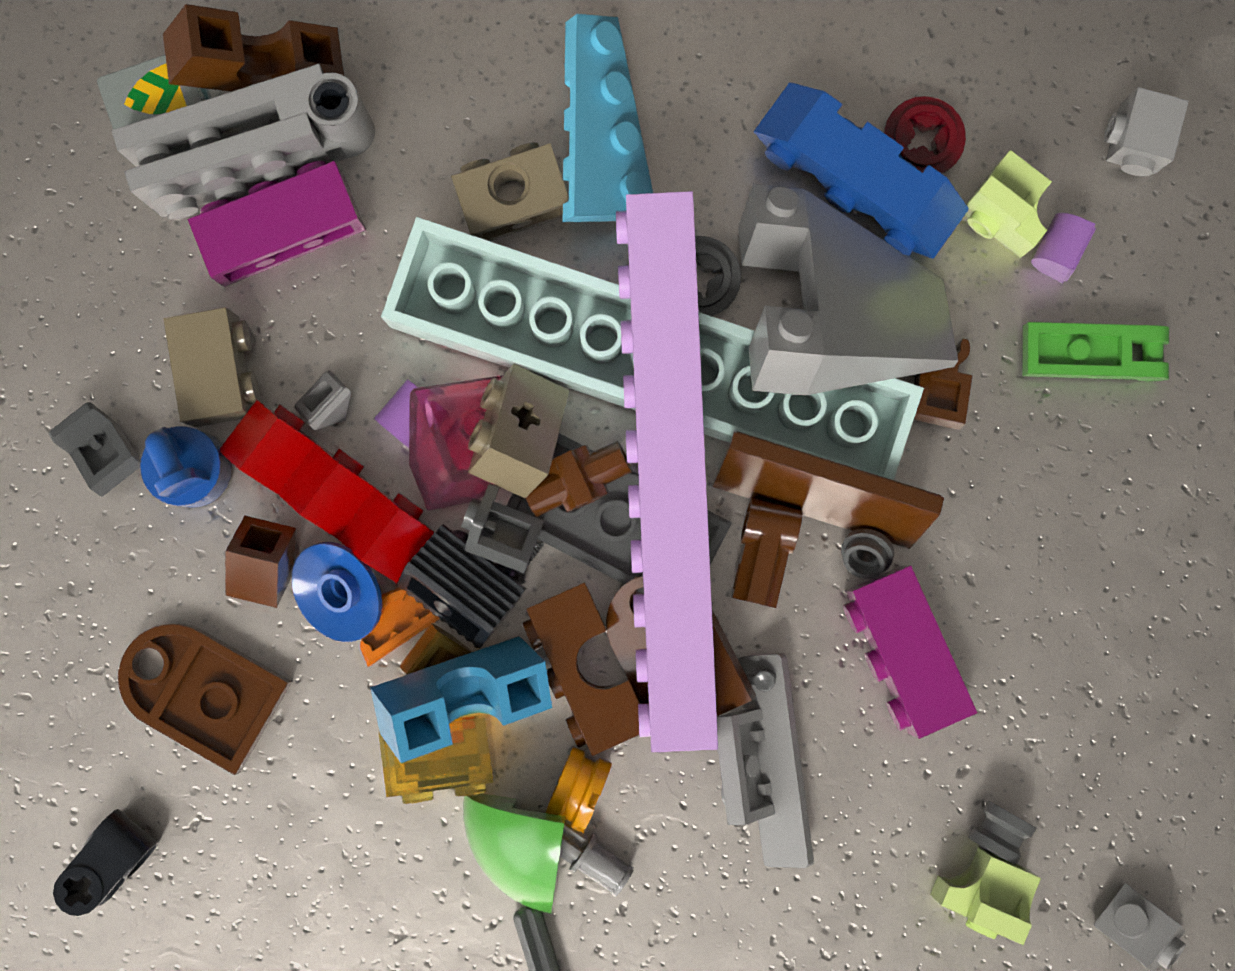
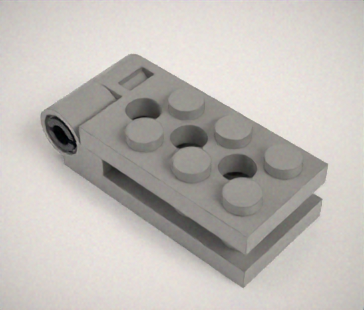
[111,64,375,219]

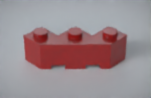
[220,400,434,583]

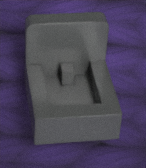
[49,402,141,497]
[461,483,544,573]

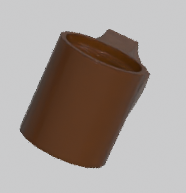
[731,498,803,608]

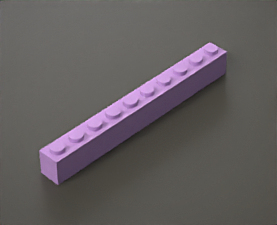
[616,191,718,752]

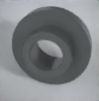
[841,529,895,579]

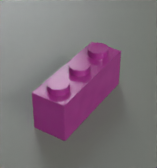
[187,161,366,287]
[843,565,977,739]

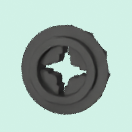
[695,236,741,317]

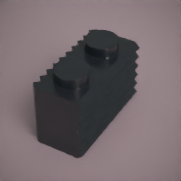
[397,524,527,649]

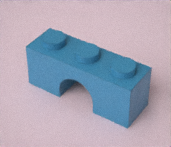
[370,636,553,763]

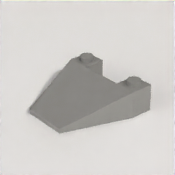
[738,183,958,396]

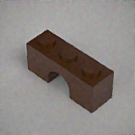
[163,4,344,92]
[522,582,640,756]

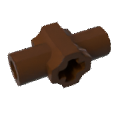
[526,440,633,517]

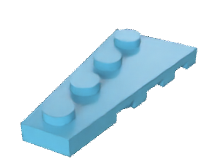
[563,14,653,222]

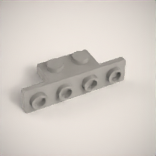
[717,653,814,868]

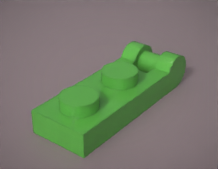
[1022,322,1169,381]

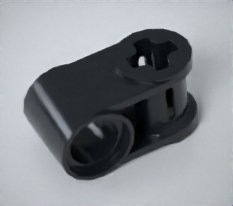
[53,809,159,916]

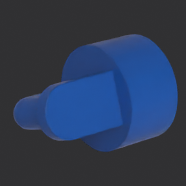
[140,426,232,508]

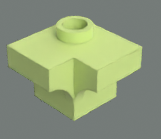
[965,150,1052,258]
[930,847,1041,945]

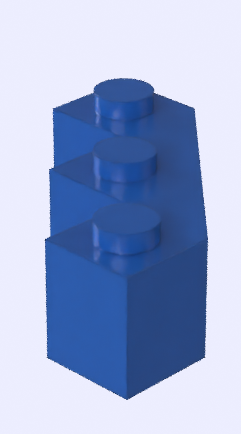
[753,82,969,259]

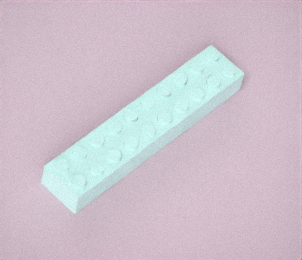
[381,217,924,480]

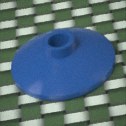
[292,542,382,642]

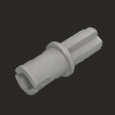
[560,821,634,897]

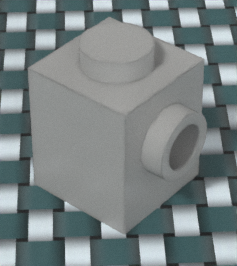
[1104,87,1189,176]

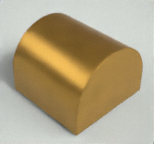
[399,623,472,675]

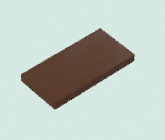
[712,431,944,549]

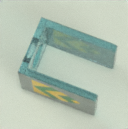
[97,55,212,130]

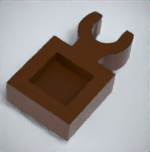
[914,338,973,430]

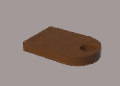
[606,574,756,716]
[118,624,293,775]

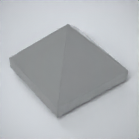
[294,370,351,430]

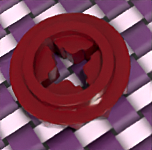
[884,96,966,174]

